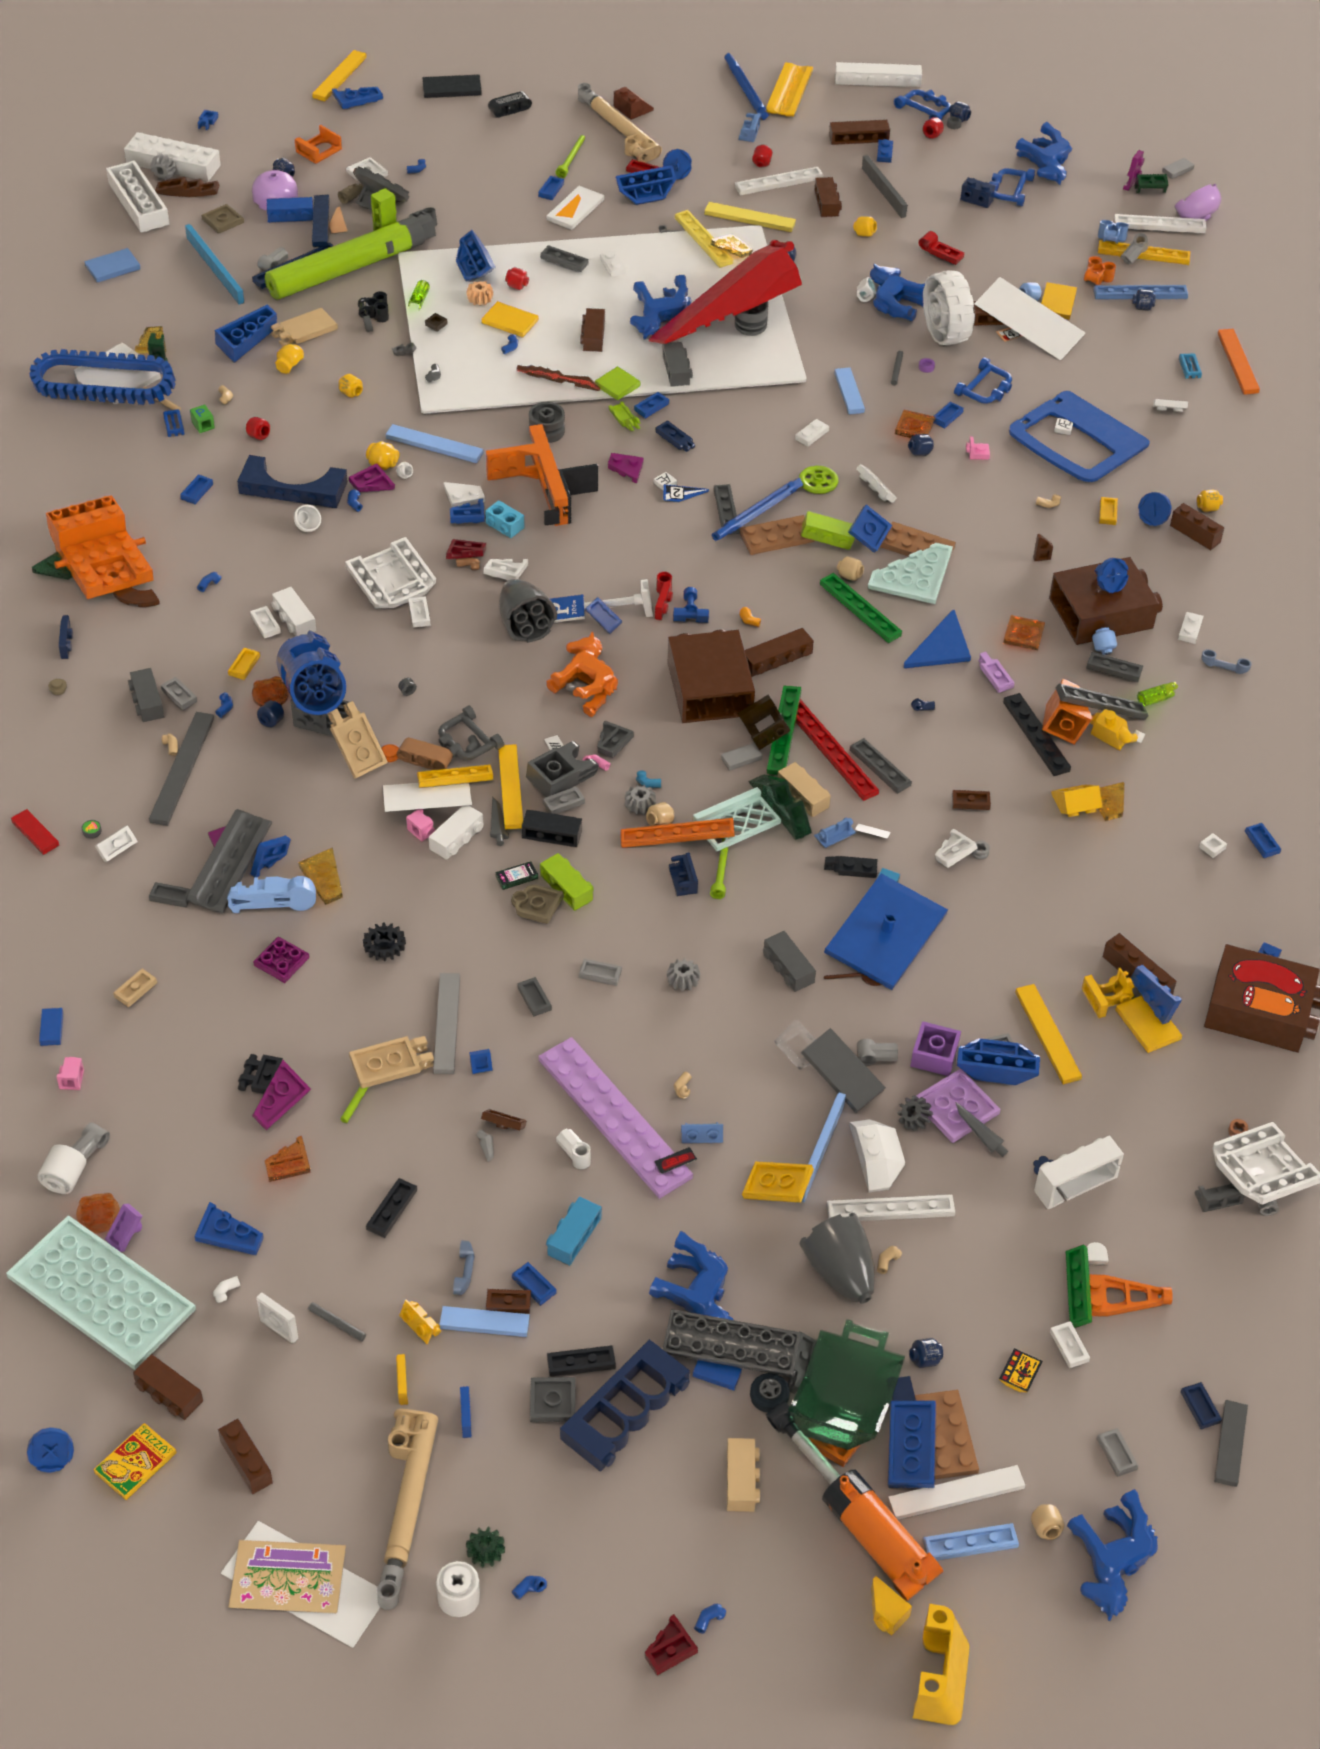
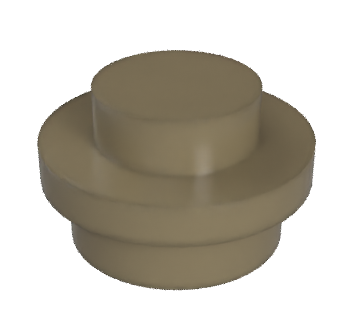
[48,679,67,695]

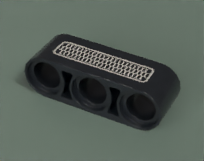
[488,91,532,118]

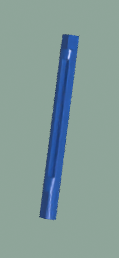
[724,53,769,120]
[711,478,803,541]

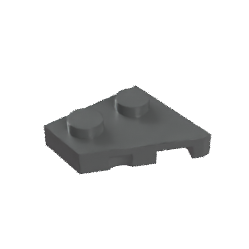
[597,721,634,758]

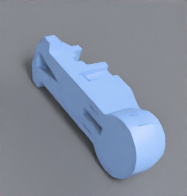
[227,876,316,913]

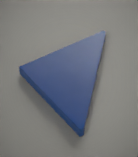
[903,610,971,668]

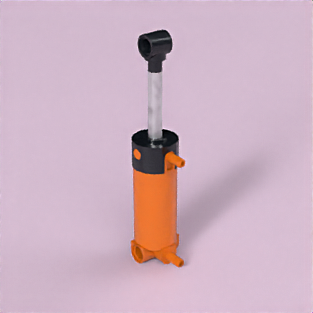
[766,1401,943,1601]

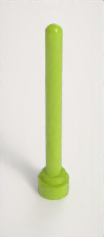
[555,135,585,179]
[710,838,729,899]

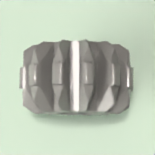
[150,153,177,180]
[625,784,656,815]
[667,958,700,992]

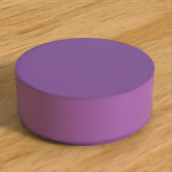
[919,358,935,373]

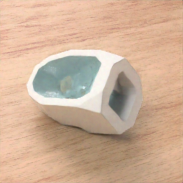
[856,277,876,302]

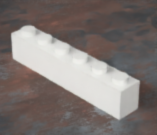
[835,62,922,87]

